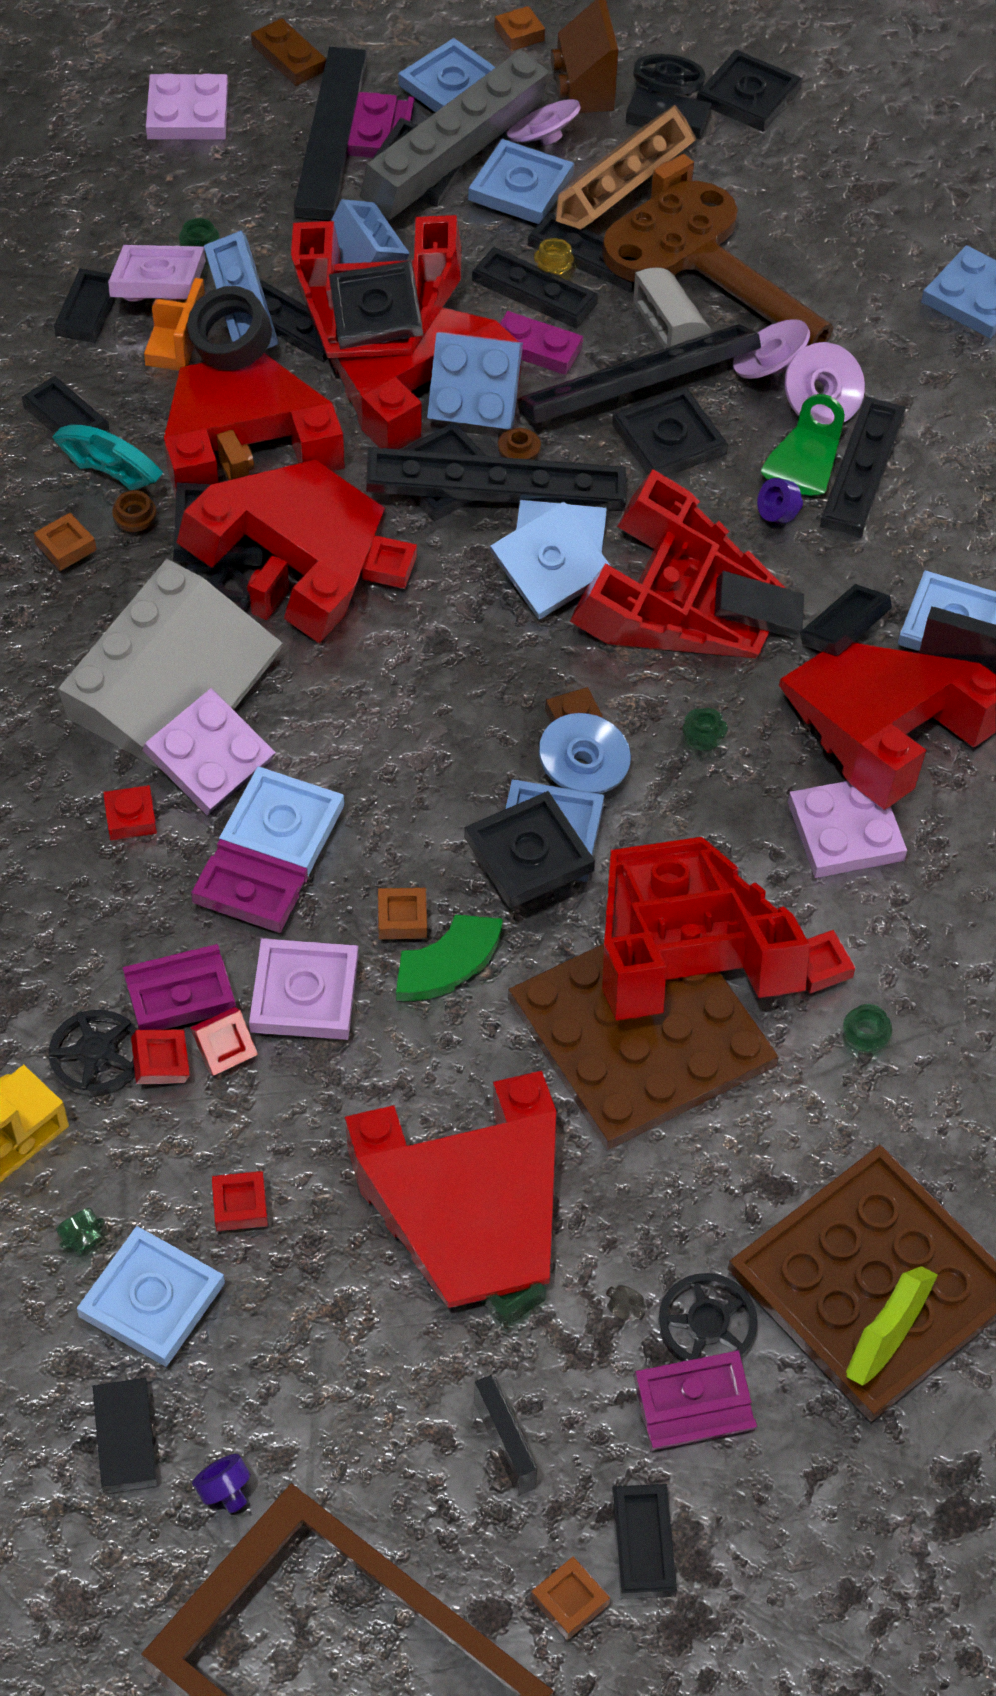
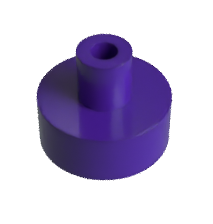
[757,478,803,523]
[192,1454,251,1513]

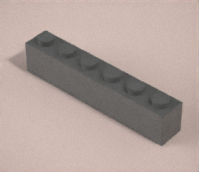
[360,49,550,220]

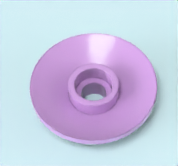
[507,99,581,146]
[733,319,810,379]
[785,342,865,424]

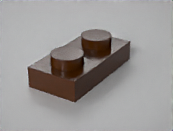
[251,18,326,86]

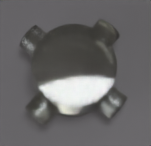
[606,1285,646,1321]

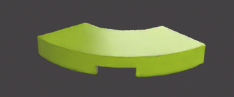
[846,1266,938,1386]

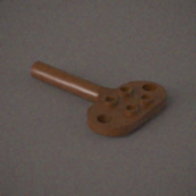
[602,180,833,346]

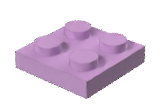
[146,73,228,139]
[108,245,205,302]
[142,688,276,816]
[788,781,907,878]
[249,939,359,1040]

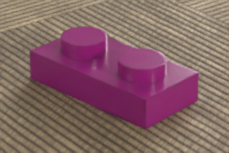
[500,311,583,375]

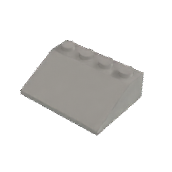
[58,559,283,770]

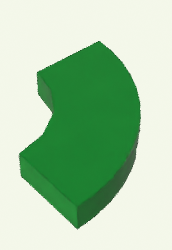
[396,914,503,1001]

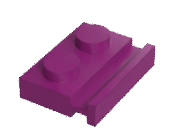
[348,92,414,158]
[191,839,308,933]
[123,944,236,1030]
[633,1350,757,1451]

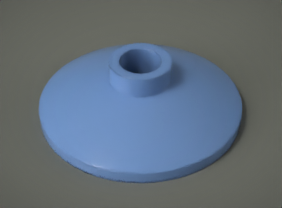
[539,713,631,794]

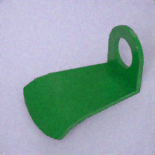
[760,394,845,496]

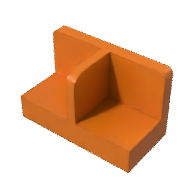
[144,278,205,371]

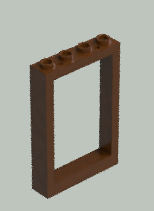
[141,1483,554,1696]

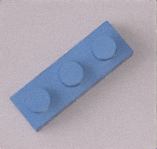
[204,230,279,348]

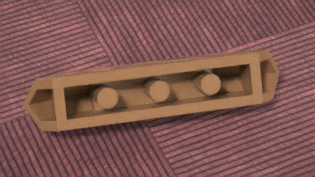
[556,105,696,229]

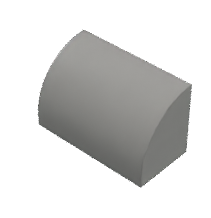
[633,268,713,349]

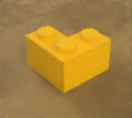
[0,1064,69,1183]

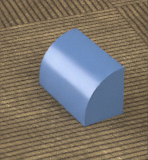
[331,199,410,264]

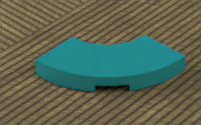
[52,425,164,491]

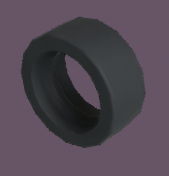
[187,286,272,370]

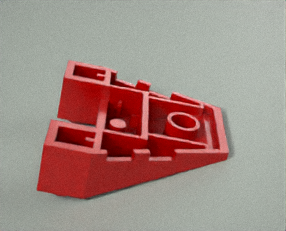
[291,215,462,358]
[330,308,522,449]
[164,353,345,497]
[176,460,385,644]
[569,469,787,658]
[779,643,996,810]
[602,837,810,1021]
[345,1070,556,1308]

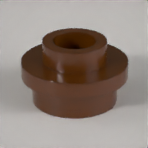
[498,428,541,460]
[112,490,156,532]

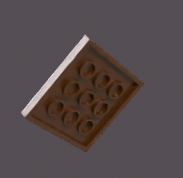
[508,944,779,1151]
[727,1144,996,1422]

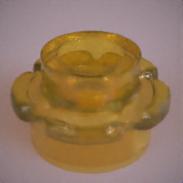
[534,238,574,275]

